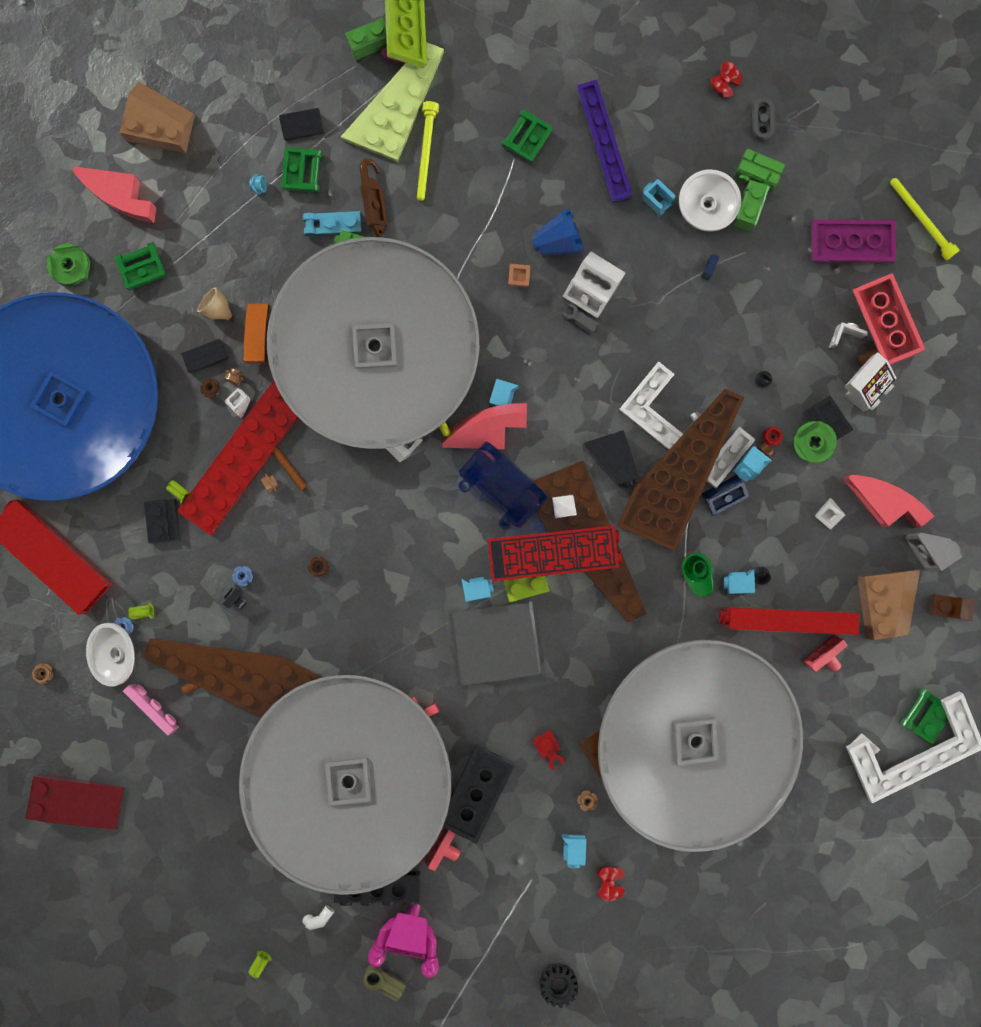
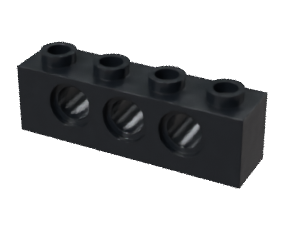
[334,871,421,906]

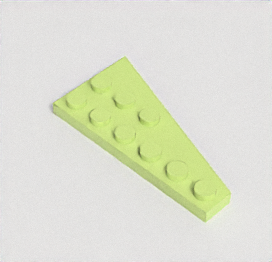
[341,42,444,162]

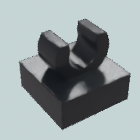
[221,583,246,609]

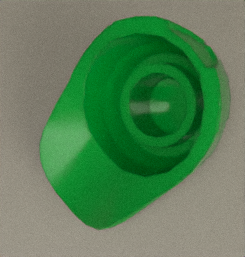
[681,552,714,597]

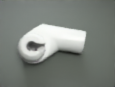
[303,905,334,930]

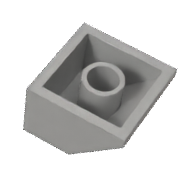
[903,533,962,571]

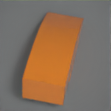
[244,304,269,364]

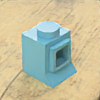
[642,179,675,218]
[489,379,519,407]
[733,446,772,482]
[722,569,755,594]
[461,577,494,601]
[561,834,586,868]

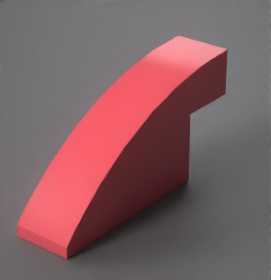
[73,166,156,223]
[442,403,527,449]
[843,475,934,528]

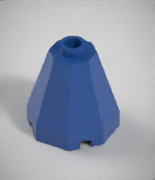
[532,209,584,255]

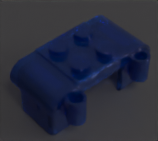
[458,441,548,529]

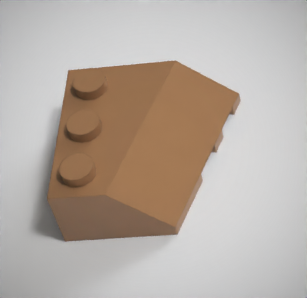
[120,82,195,154]
[857,569,920,640]

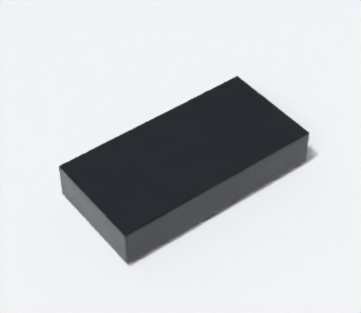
[181,339,228,373]

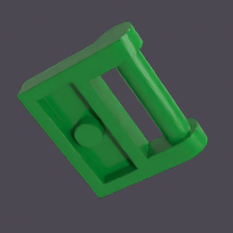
[500,110,553,164]
[281,147,322,193]
[114,242,167,291]
[900,688,948,744]

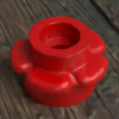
[762,426,783,447]

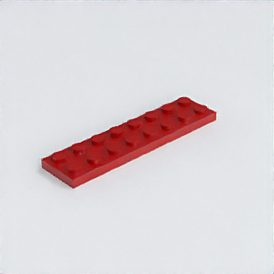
[177,380,299,536]

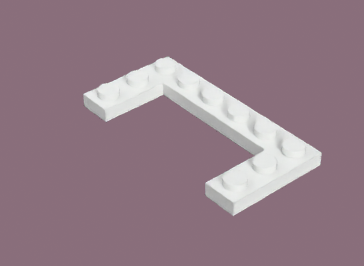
[619,361,756,488]
[846,691,981,803]

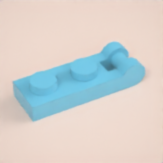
[303,211,362,236]

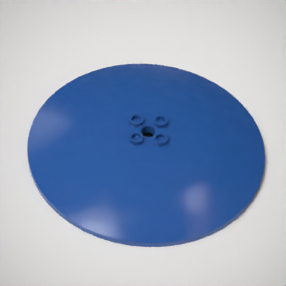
[0,292,158,501]

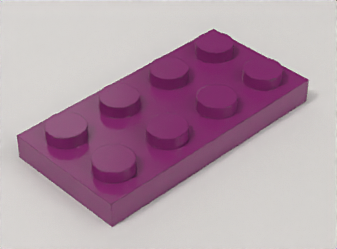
[811,220,896,263]

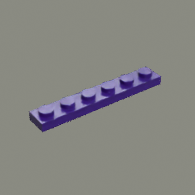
[577,80,632,203]

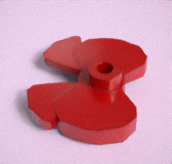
[710,61,742,98]
[597,866,625,901]

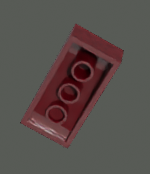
[25,773,125,830]

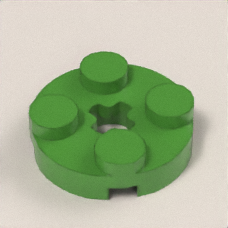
[46,243,90,286]
[794,421,837,463]

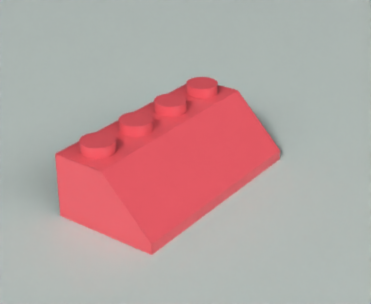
[852,273,926,365]

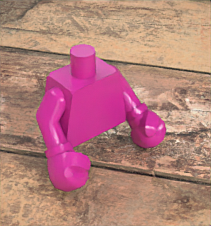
[368,904,439,978]

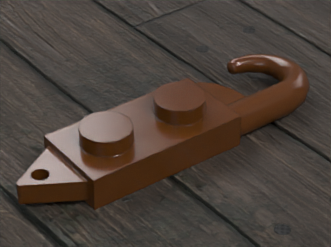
[359,158,388,237]

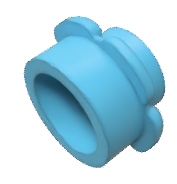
[249,174,267,195]

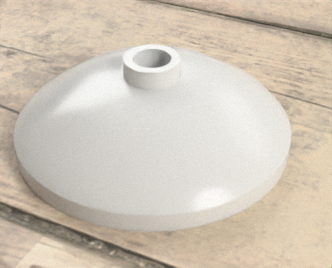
[679,170,741,232]
[86,623,135,686]

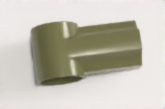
[364,965,406,1002]

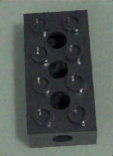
[443,744,514,844]

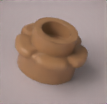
[224,368,244,386]
[261,474,278,493]
[32,664,53,684]
[577,790,598,812]

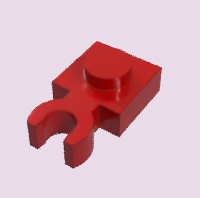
[532,729,565,770]

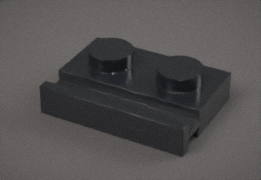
[804,395,853,440]
[144,498,180,543]

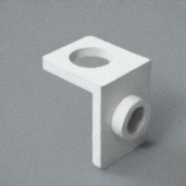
[829,322,868,349]

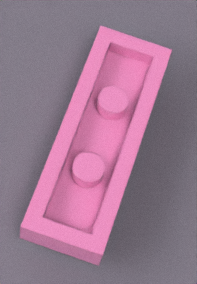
[123,684,179,736]

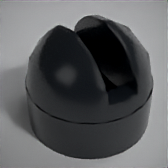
[755,371,772,388]
[754,566,771,585]

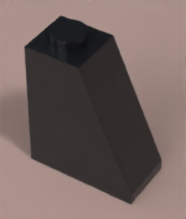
[582,430,639,488]

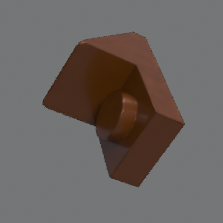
[930,594,975,621]

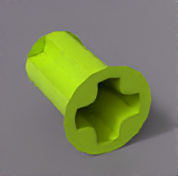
[166,480,191,504]
[128,603,154,620]
[248,951,272,978]

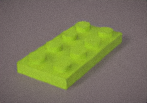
[385,0,427,68]

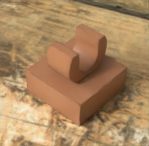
[508,264,531,288]

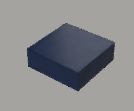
[702,254,719,280]

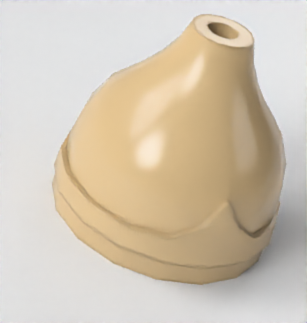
[197,288,233,320]

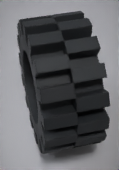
[539,963,579,1008]

